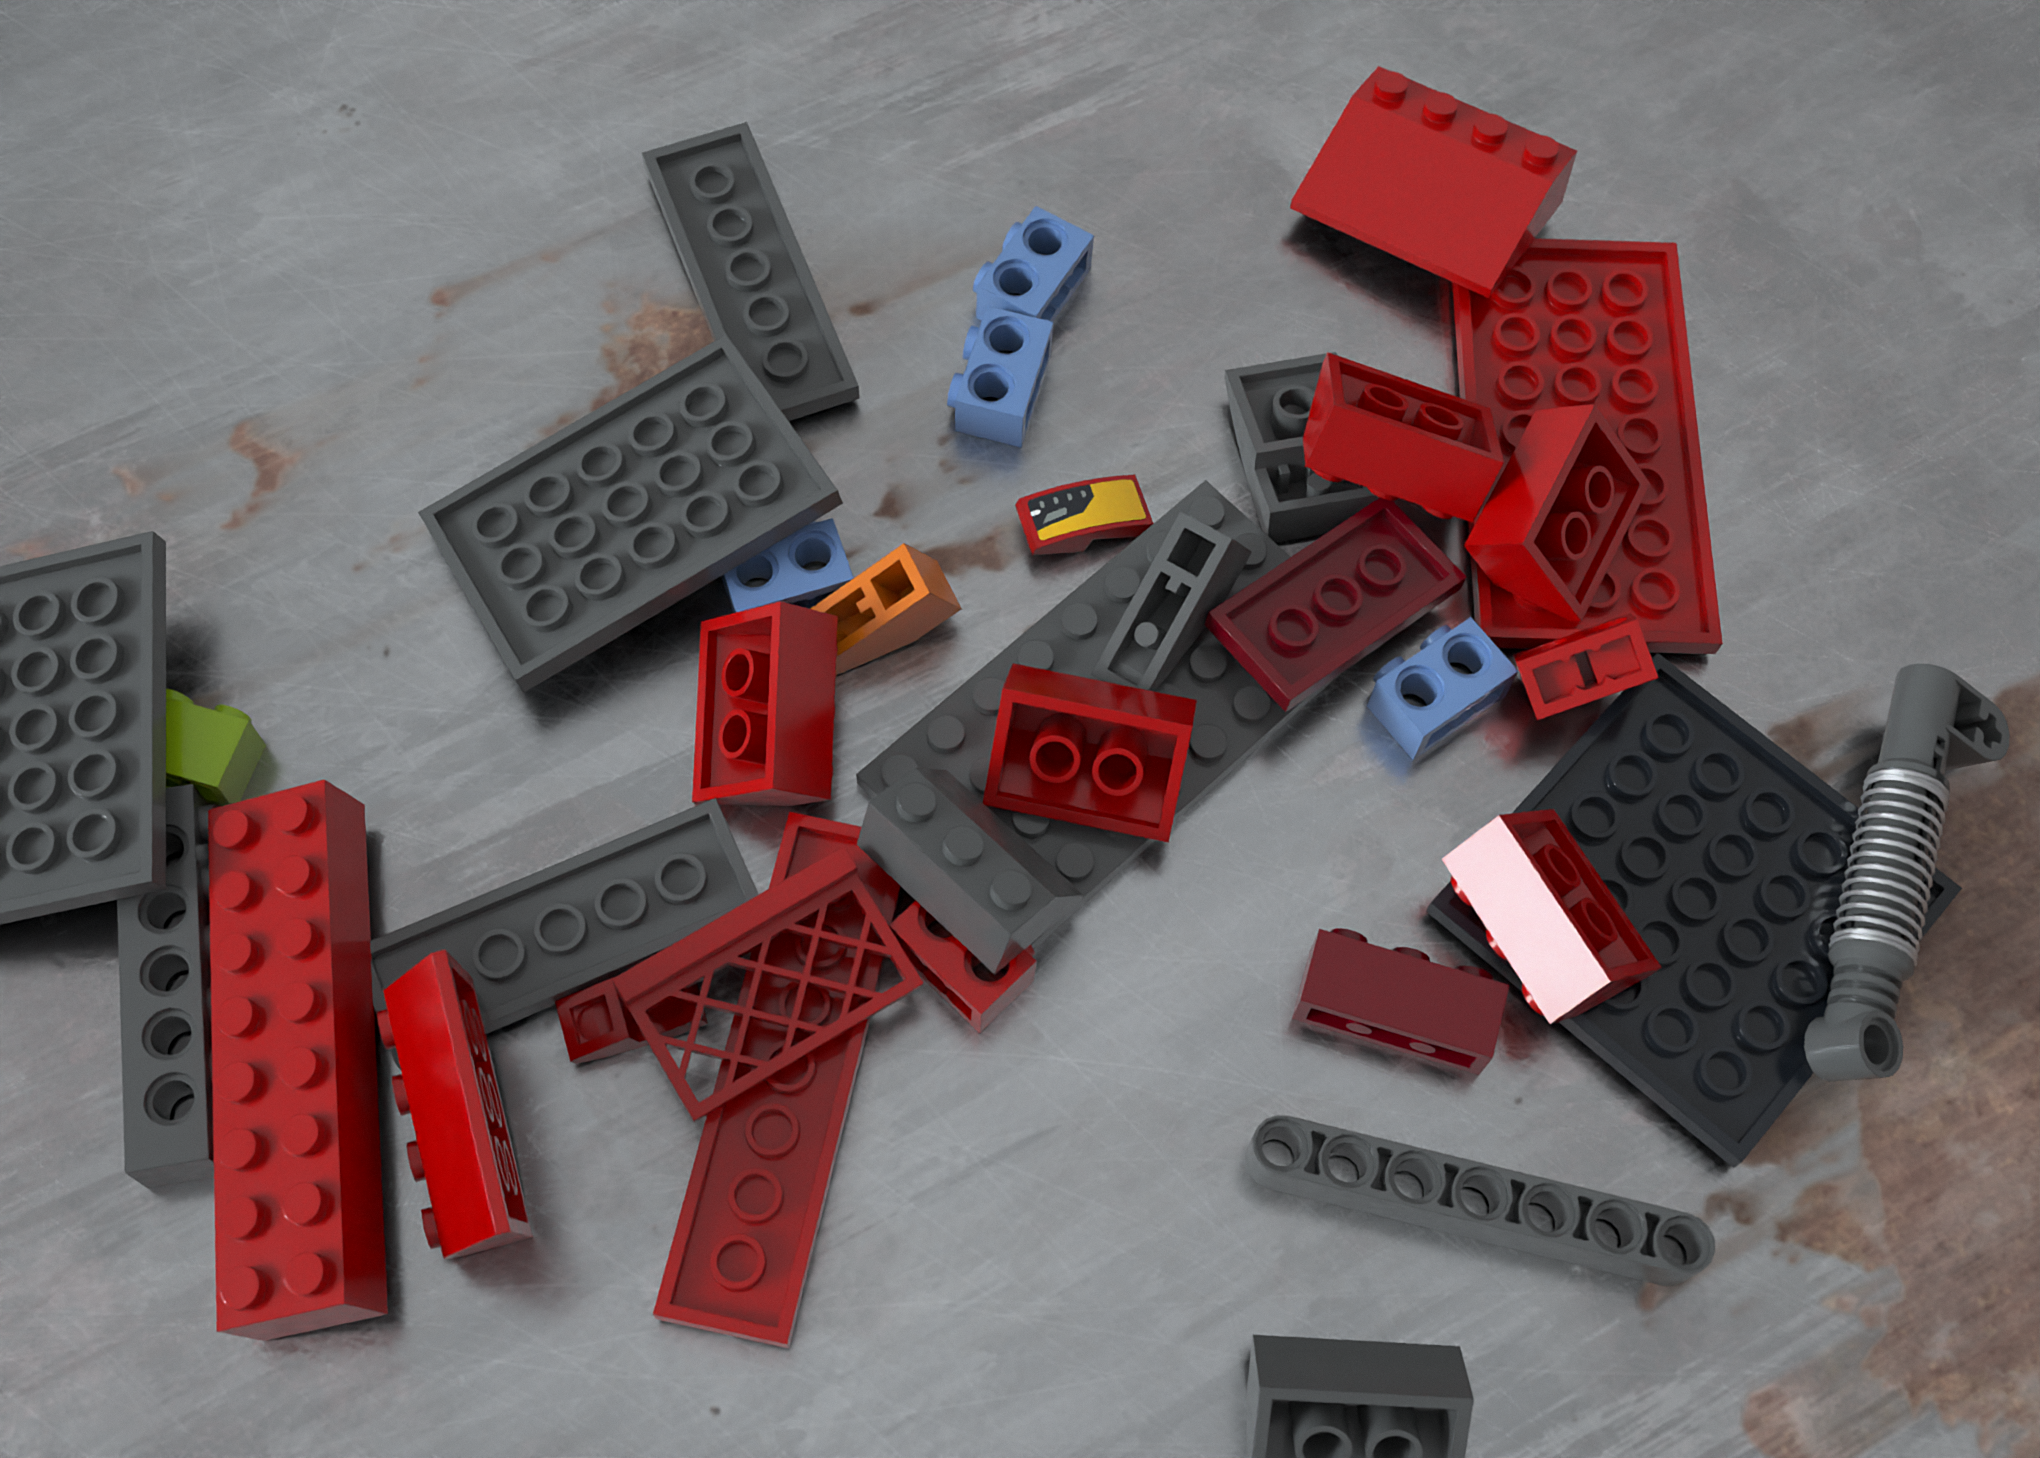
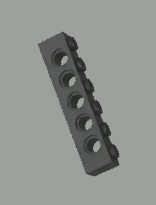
[117,784,217,1188]

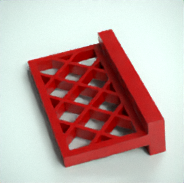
[612,846,924,1123]

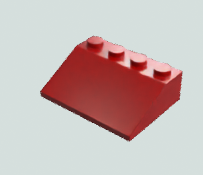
[1290,66,1577,298]
[377,949,533,1260]

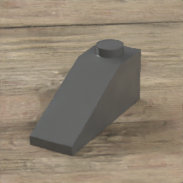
[1091,511,1252,692]

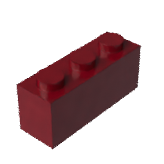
[1292,928,1509,1075]

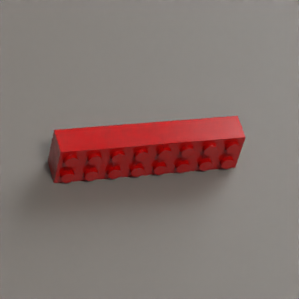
[208,779,388,1341]

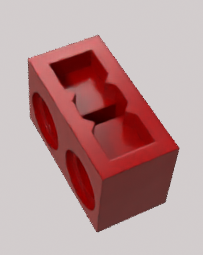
[1513,613,1659,720]
[889,901,1037,1033]

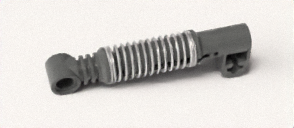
[1804,664,2010,1082]

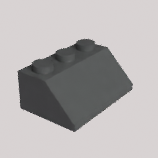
[857,768,1083,974]
[1246,1335,1474,1458]

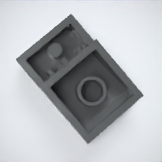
[1225,352,1380,542]

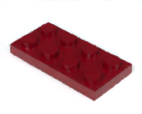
[1204,498,1467,712]

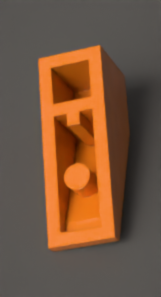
[810,543,962,675]

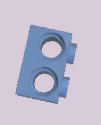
[973,206,1094,322]
[947,306,1053,448]
[722,518,854,613]
[1367,617,1518,760]

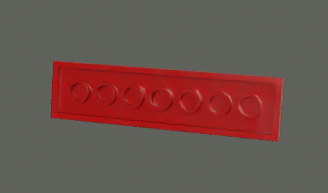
[653,812,903,1349]

